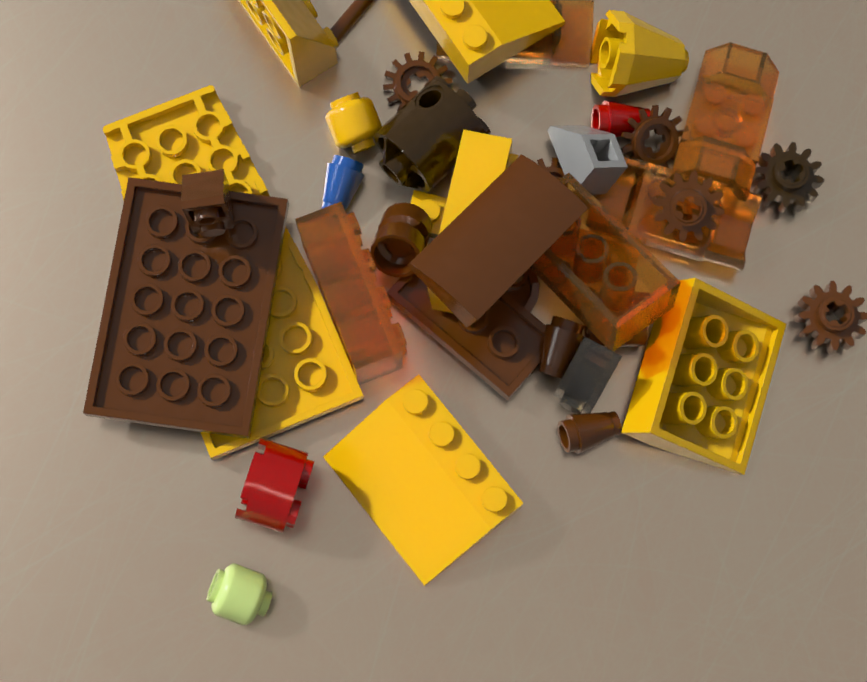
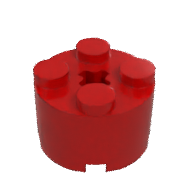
[235,438,315,533]

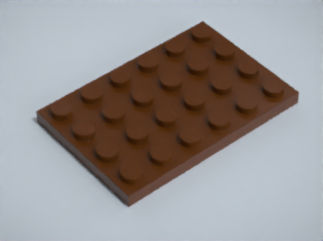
[83,177,289,439]

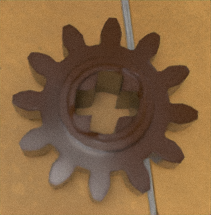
[652,169,725,242]
[794,281,867,354]

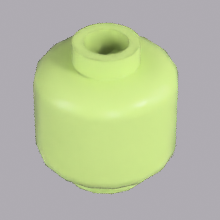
[206,563,272,625]

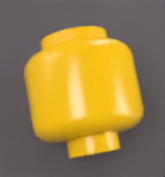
[325,92,382,154]

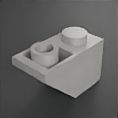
[547,125,628,195]

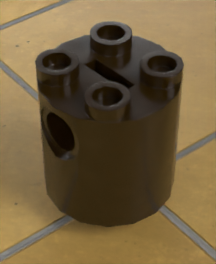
[374,76,491,192]

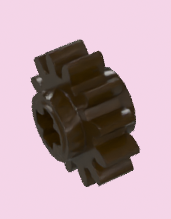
[751,142,824,214]

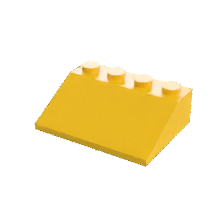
[239,0,339,87]
[409,0,565,84]
[621,278,786,475]
[323,374,524,586]

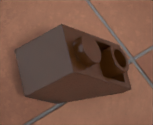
[181,169,235,237]

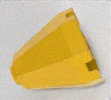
[590,10,689,97]

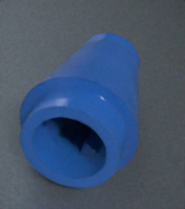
[321,155,365,216]

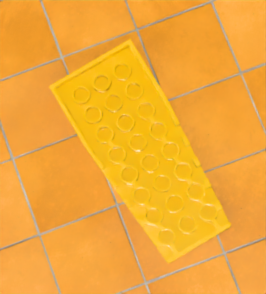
[103,85,364,460]

